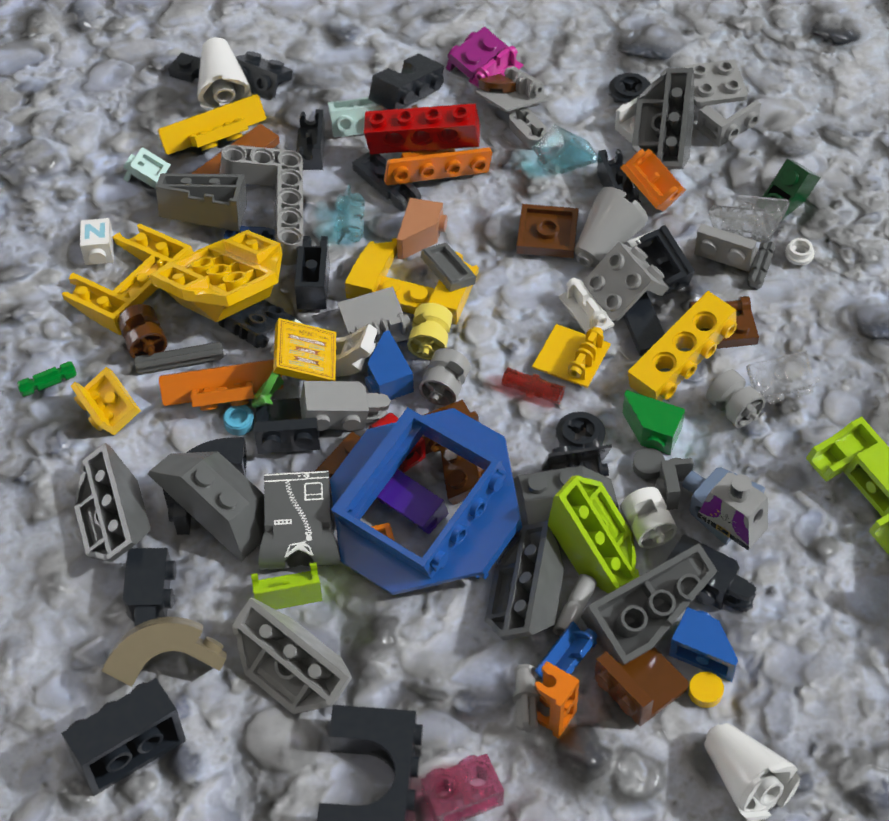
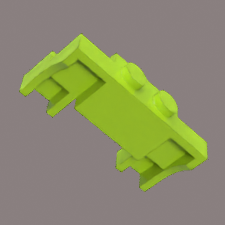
[806,416,889,555]

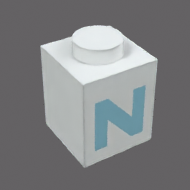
[80,218,114,265]

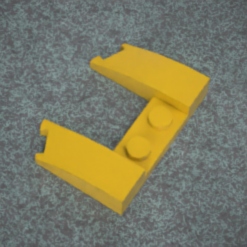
[62,224,193,335]
[345,238,479,325]

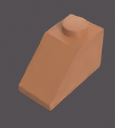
[397,198,448,259]

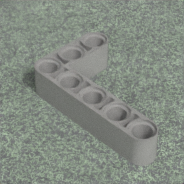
[219,145,303,266]

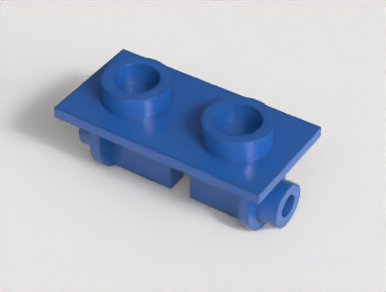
[534,621,598,681]

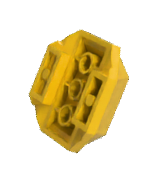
[150,230,283,322]

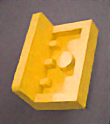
[71,367,141,436]

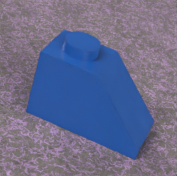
[365,330,414,400]
[669,607,738,682]

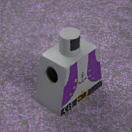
[697,472,768,551]

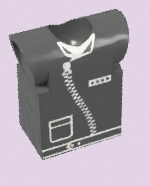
[258,470,341,570]

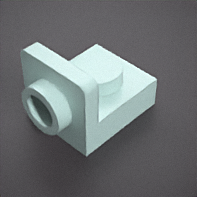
[123,147,171,189]

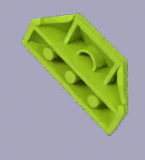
[548,475,639,594]

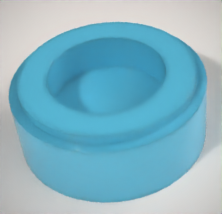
[223,405,255,436]

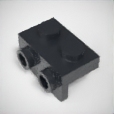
[235,51,293,99]

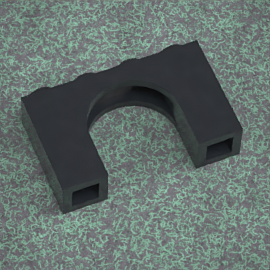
[317,705,423,821]

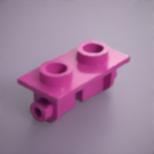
[469,46,523,88]

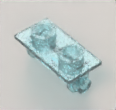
[334,184,365,245]

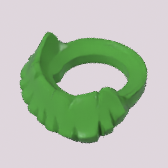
[252,371,284,408]

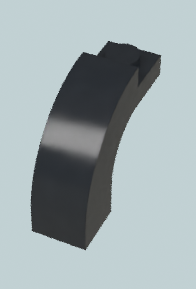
[163,437,248,535]

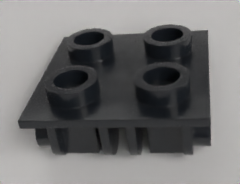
[218,299,295,348]
[541,441,612,476]

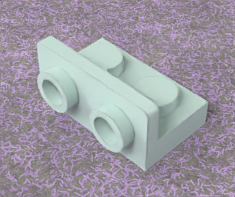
[328,97,385,137]

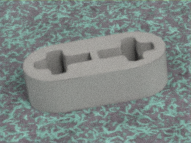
[509,107,548,150]

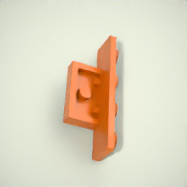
[384,147,493,185]
[159,359,284,411]

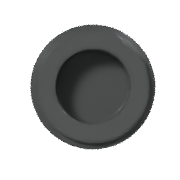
[633,448,665,480]

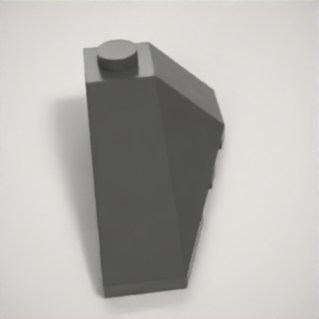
[580,543,717,665]

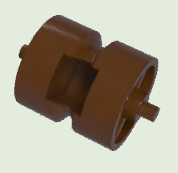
[118,304,167,358]

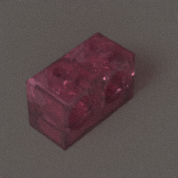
[421,753,504,821]

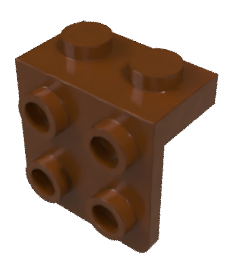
[594,647,689,727]

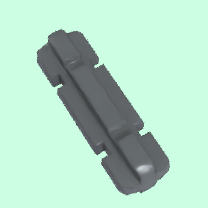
[747,239,776,289]

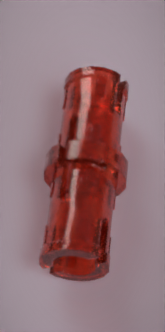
[501,367,565,405]

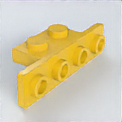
[157,94,266,155]

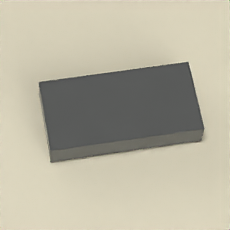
[421,242,476,292]

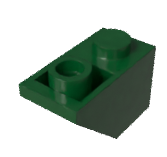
[756,159,821,222]

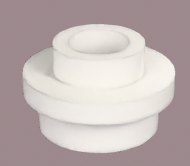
[785,238,815,265]

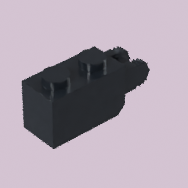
[294,236,330,310]
[665,534,756,612]
[122,548,176,627]

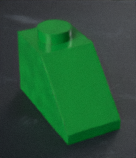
[622,390,685,455]

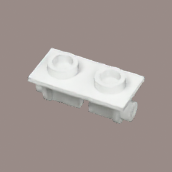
[559,278,614,333]

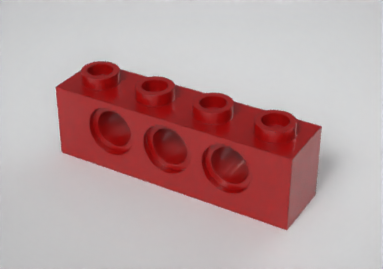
[364,103,480,154]

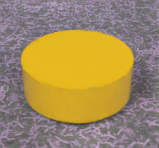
[688,672,724,708]

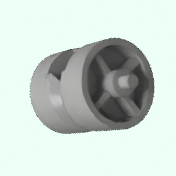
[419,348,471,406]
[706,369,766,428]

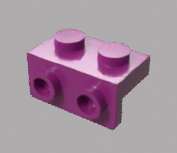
[446,26,507,80]

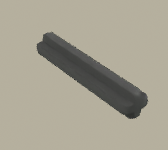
[134,342,224,374]

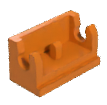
[620,149,686,211]
[535,661,580,739]

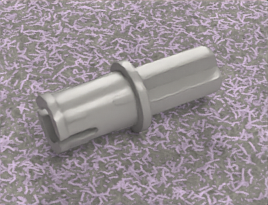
[512,664,540,732]

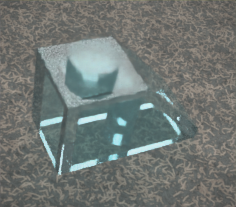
[532,124,598,174]

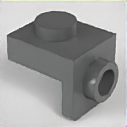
[656,458,694,510]

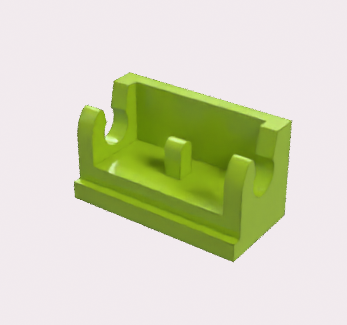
[251,562,323,610]

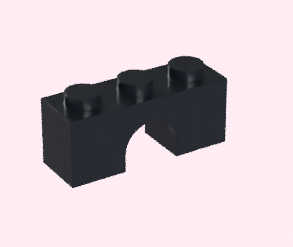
[368,53,444,110]

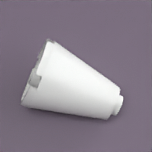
[197,37,251,111]
[704,723,800,821]

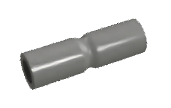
[553,574,597,637]

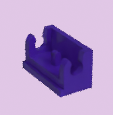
[376,469,449,534]

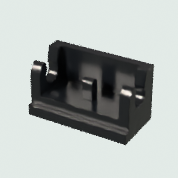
[296,109,325,170]
[597,149,641,205]
[637,225,695,297]

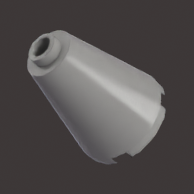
[574,187,648,268]

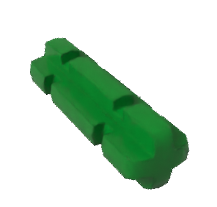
[17,361,77,397]

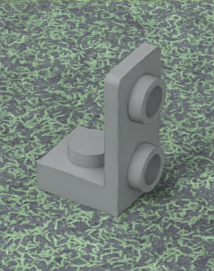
[696,100,761,147]

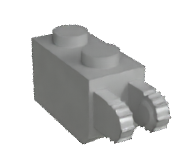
[300,381,391,431]

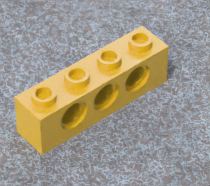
[628,291,737,401]

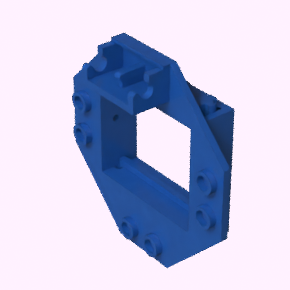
[330,407,523,595]

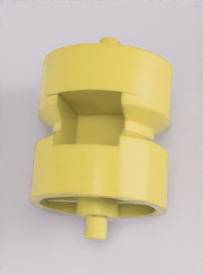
[407,303,453,360]

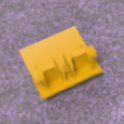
[532,324,611,388]

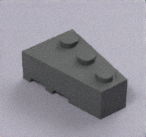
[156,173,247,232]

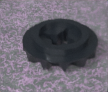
[609,73,651,104]
[555,412,606,450]

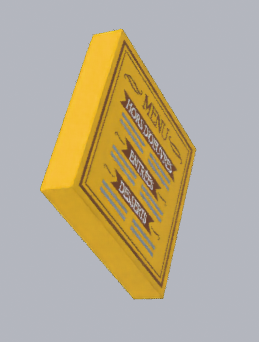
[273,318,336,381]

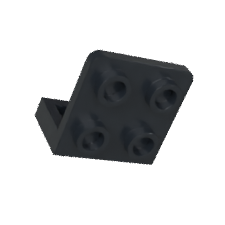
[254,398,320,454]

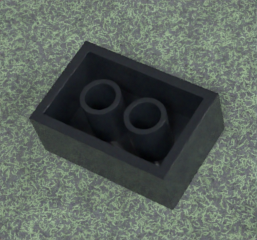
[61,678,186,796]

